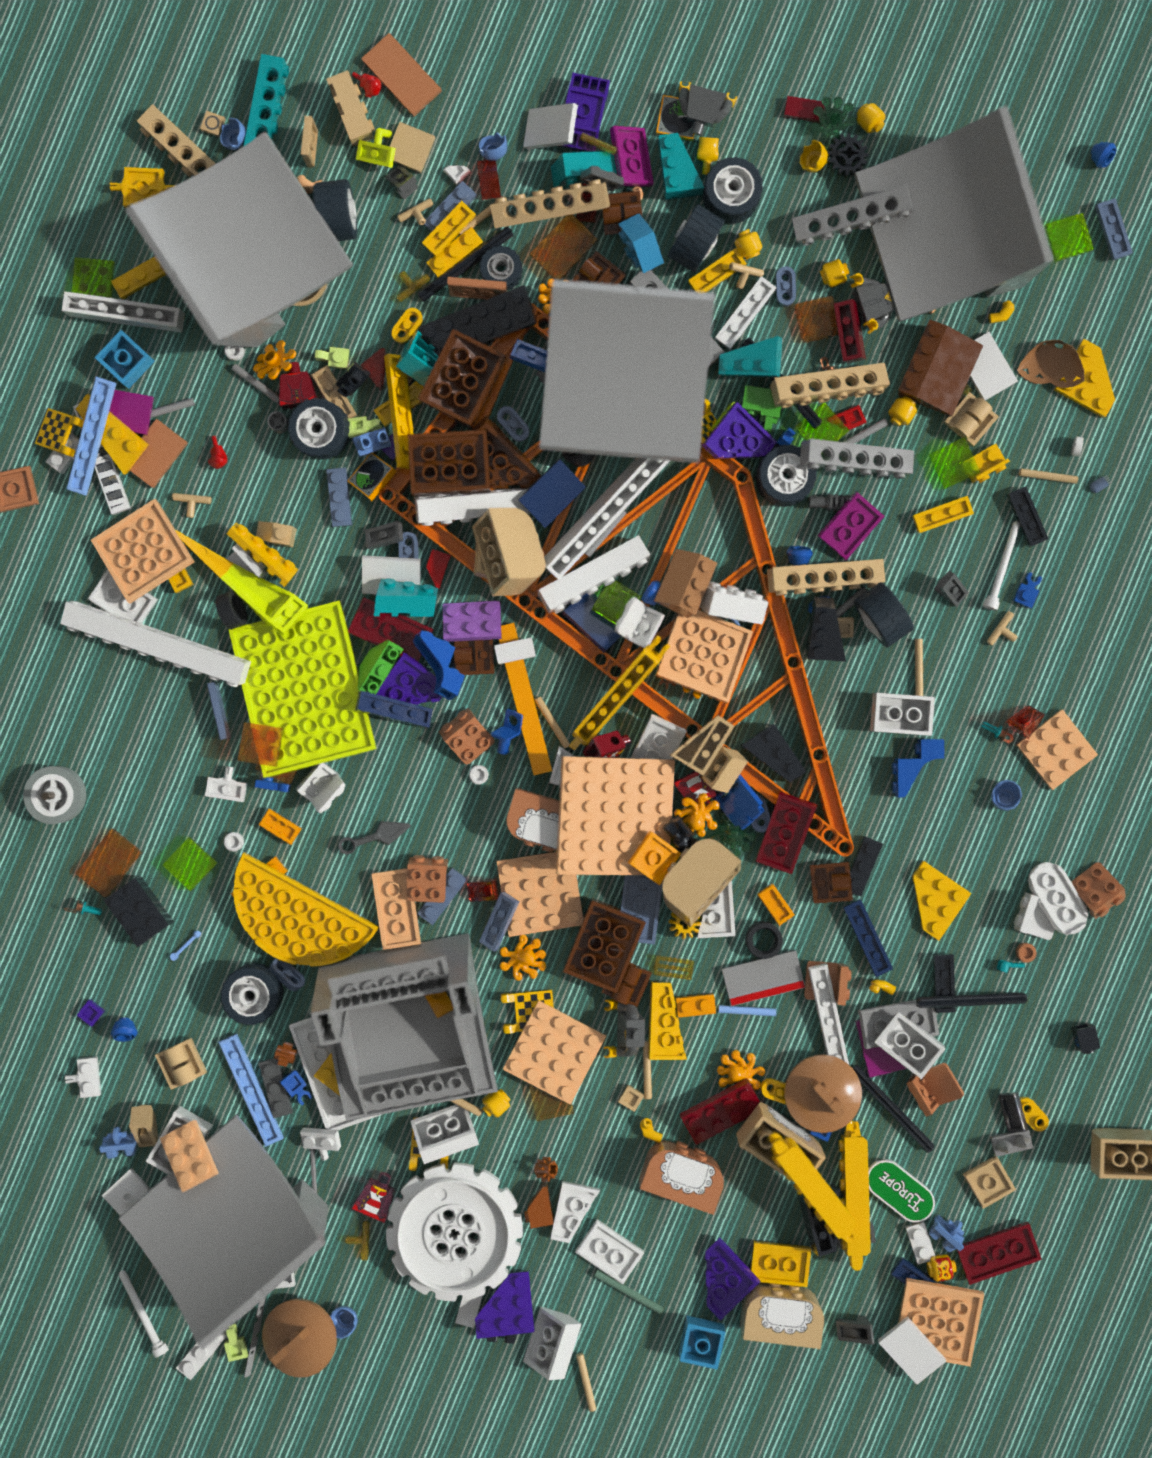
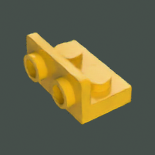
[961,444,1010,483]

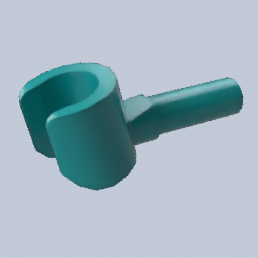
[997,960,1025,973]

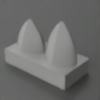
[990,1129,1033,1157]

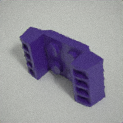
[559,72,610,152]

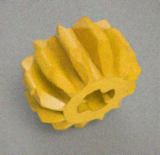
[668,912,701,939]

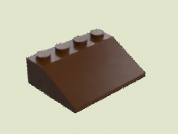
[898,320,984,417]
[418,329,507,429]
[408,430,491,497]
[563,897,646,993]

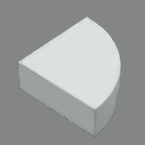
[443,165,471,185]

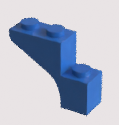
[413,630,465,701]
[891,739,944,797]

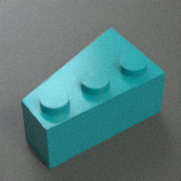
[658,133,704,200]
[551,151,617,189]
[396,330,439,386]
[719,336,782,378]
[374,578,438,617]

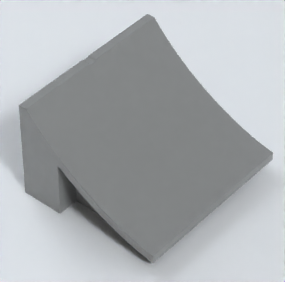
[854,106,1054,322]
[125,132,353,347]
[540,280,715,463]
[311,933,498,1121]
[119,1114,328,1350]

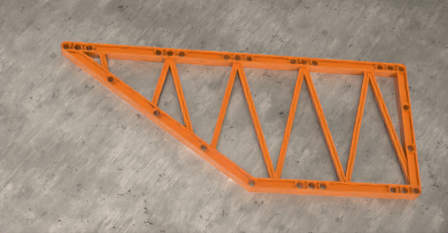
[379,303,854,856]

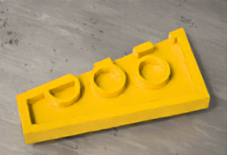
[76,394,149,475]
[226,523,299,587]
[648,982,687,1060]

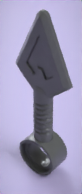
[338,821,411,855]

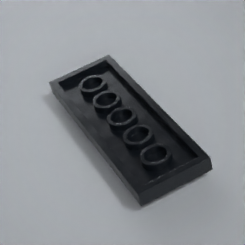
[419,285,537,356]

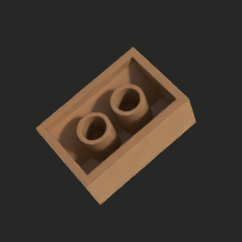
[654,549,717,618]

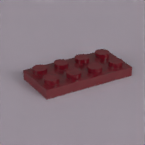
[348,597,434,662]
[756,792,817,874]
[680,1078,760,1145]
[956,1221,1042,1285]

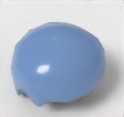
[220,118,247,150]
[478,133,507,161]
[991,780,1022,811]
[330,1306,358,1339]

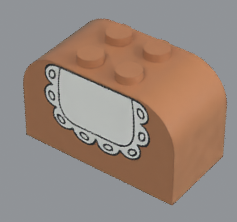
[507,788,559,853]
[639,1141,724,1215]

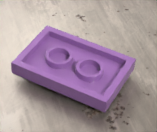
[443,601,502,642]

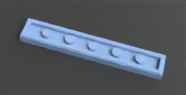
[67,377,116,495]
[218,1033,284,1147]

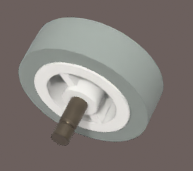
[23,766,86,824]

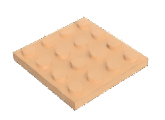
[91,499,194,604]
[655,610,753,704]
[497,851,583,937]
[503,1000,606,1105]
[898,1278,984,1367]

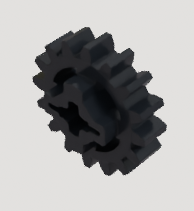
[827,133,869,178]

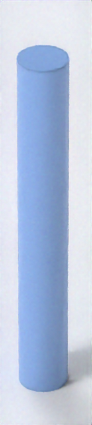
[718,1005,776,1016]

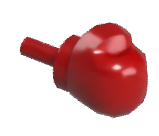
[352,72,381,98]
[208,436,228,469]

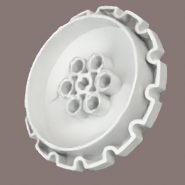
[386,1162,523,1301]

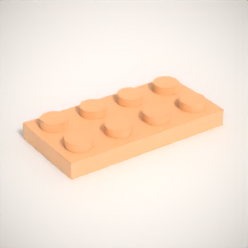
[372,868,421,950]

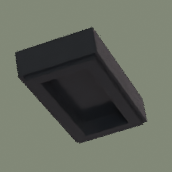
[998,1092,1028,1132]

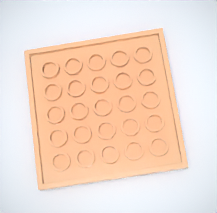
[556,756,675,875]

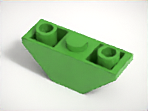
[357,640,403,694]

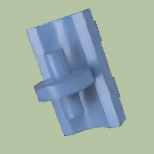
[352,427,392,457]
[99,1127,137,1159]
[929,1215,964,1253]

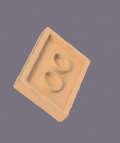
[160,1120,219,1192]

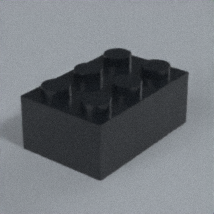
[104,876,174,947]

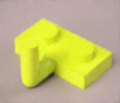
[356,128,396,168]

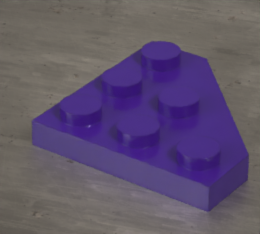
[702,402,777,459]
[376,652,442,705]
[705,1237,760,1321]
[475,1271,534,1339]

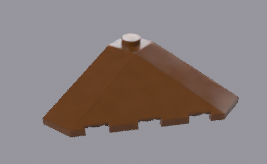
[471,416,541,489]

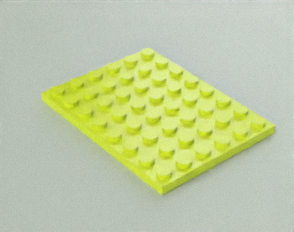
[229,600,377,778]

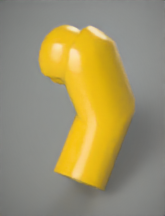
[988,300,1015,324]
[869,980,896,995]
[640,1118,663,1143]

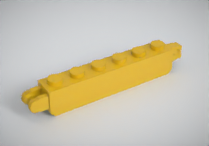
[569,636,671,751]
[838,1120,871,1271]
[768,1132,857,1243]

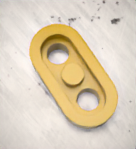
[392,308,423,344]
[760,1078,786,1105]
[1020,1096,1049,1132]

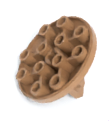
[784,1054,862,1133]
[262,1298,337,1378]

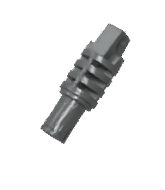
[809,494,851,511]

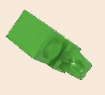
[741,385,781,434]

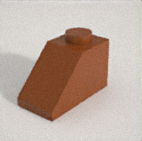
[524,1182,554,1229]

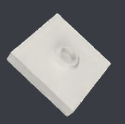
[102,1168,151,1215]

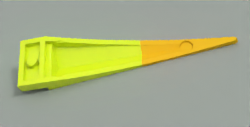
[175,530,308,636]

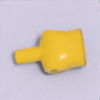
[697,137,719,175]

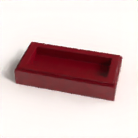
[784,96,825,123]

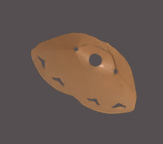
[1017,340,1085,388]

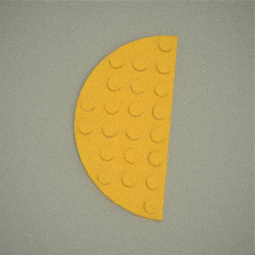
[233,852,379,966]

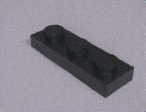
[1007,486,1049,547]
[850,836,883,896]
[933,954,956,1013]

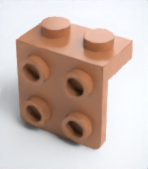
[439,708,495,765]
[407,855,448,903]
[1071,862,1126,919]
[804,961,851,1006]
[906,1063,964,1117]

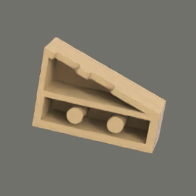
[326,70,375,147]
[669,716,734,776]

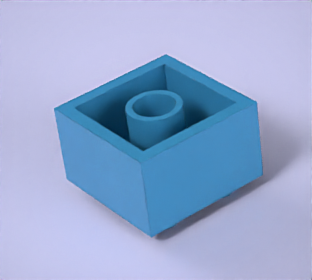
[619,213,664,273]
[95,330,155,389]
[678,1315,726,1370]

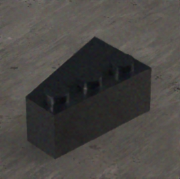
[806,597,846,662]
[740,724,806,783]
[797,1184,840,1257]

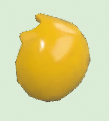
[799,140,828,173]

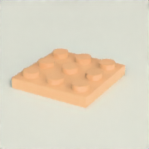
[1016,710,1098,790]

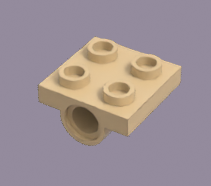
[943,392,999,447]
[155,1038,207,1090]

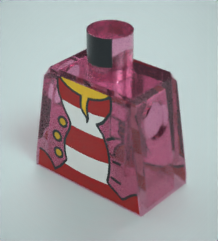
[351,1172,395,1223]

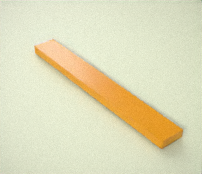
[499,623,552,776]

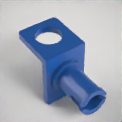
[491,709,523,755]

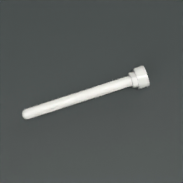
[983,521,1020,611]
[119,1270,169,1358]

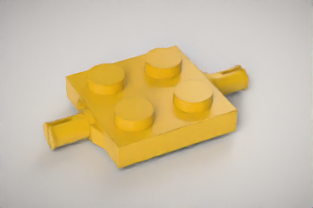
[110,167,176,208]

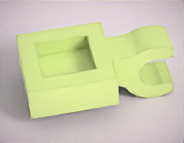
[315,347,350,370]
[348,416,382,438]
[224,1323,249,1362]

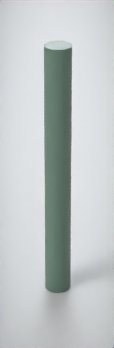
[594,1269,664,1314]

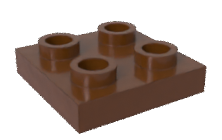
[572,251,626,285]
[454,639,495,675]
[810,862,853,904]

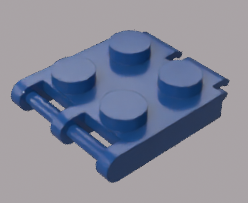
[713,775,764,830]

